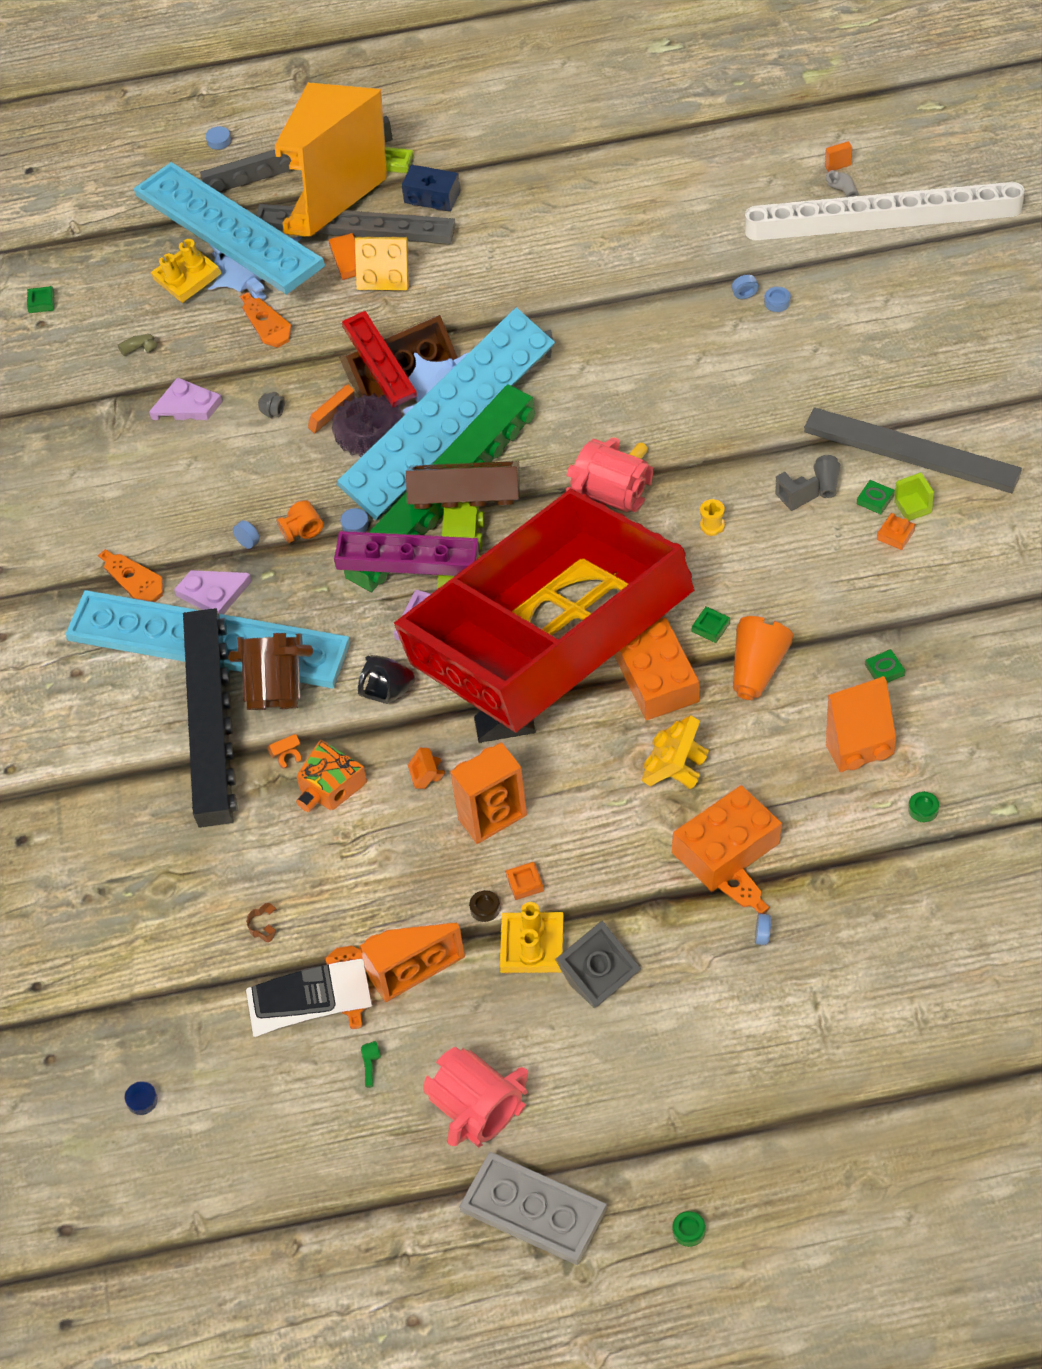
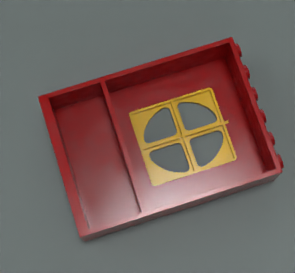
[394,488,695,733]

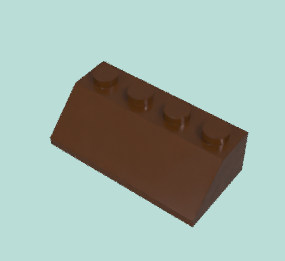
[339,315,458,405]
[406,461,520,509]

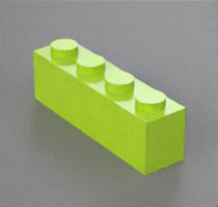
[437,502,484,589]

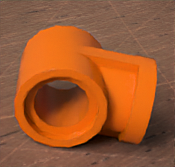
[276,500,324,543]

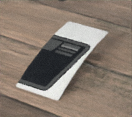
[246,959,372,1037]

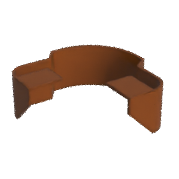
[246,903,277,942]

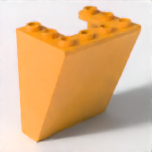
[275,82,387,237]

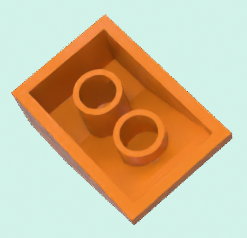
[826,676,896,772]
[360,922,465,1003]

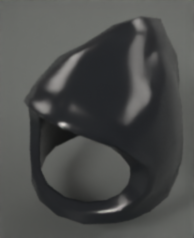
[357,655,415,704]

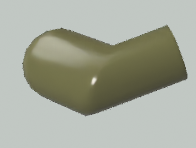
[118,334,157,356]

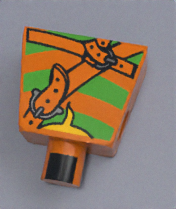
[296,740,367,812]

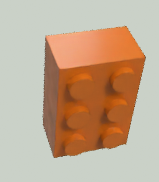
[614,617,700,721]
[450,742,527,844]
[672,785,782,892]

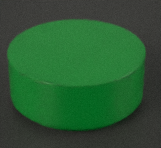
[908,791,939,823]
[672,1211,706,1247]

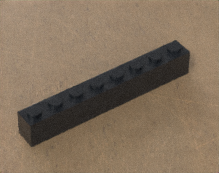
[183,608,238,828]

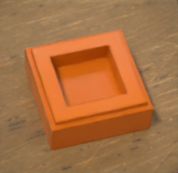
[825,141,852,172]
[505,862,544,900]

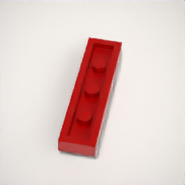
[342,311,417,408]

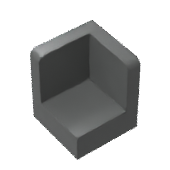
[775,472,819,511]

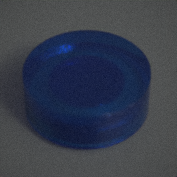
[124,1081,158,1115]

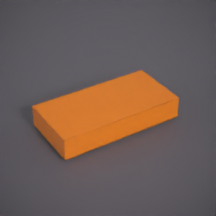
[328,233,356,280]
[308,384,355,434]

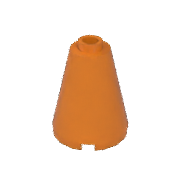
[733,616,793,700]

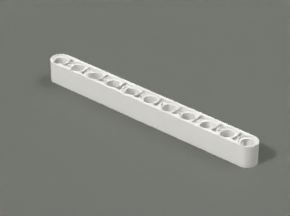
[745,182,1024,240]

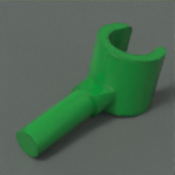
[361,1041,381,1088]

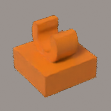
[877,513,915,550]
[267,734,301,769]
[408,747,445,789]

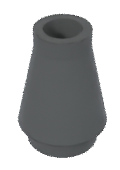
[813,455,841,498]

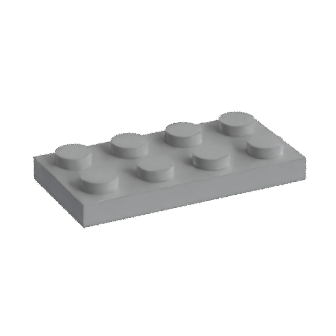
[459,1151,607,1266]

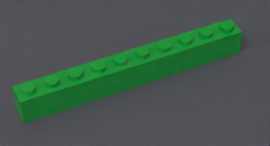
[344,384,535,593]

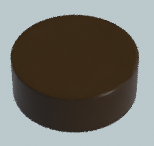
[469,890,500,922]

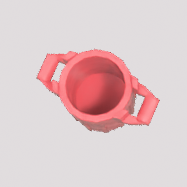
[566,437,653,512]
[423,1047,528,1148]

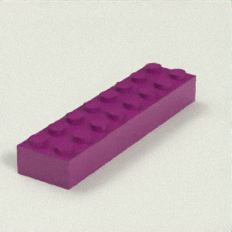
[334,531,479,576]

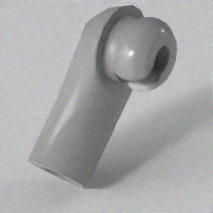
[826,170,859,197]

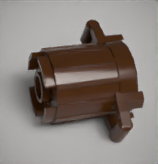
[228,633,313,710]

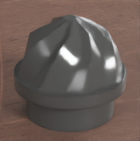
[258,392,285,418]

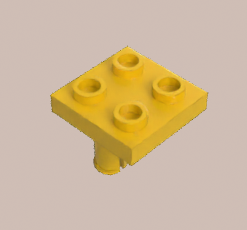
[355,237,409,290]
[150,239,222,303]
[641,715,709,789]
[500,902,564,973]

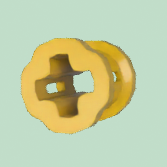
[700,499,725,536]

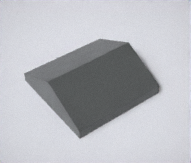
[555,921,641,1008]

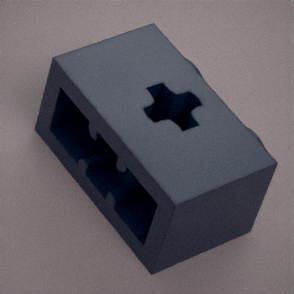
[402,164,461,212]

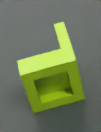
[894,472,934,521]

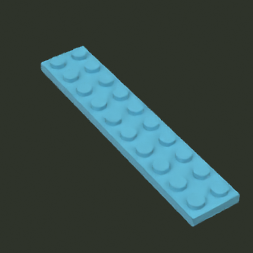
[133,162,325,295]
[336,307,555,521]
[65,590,350,689]

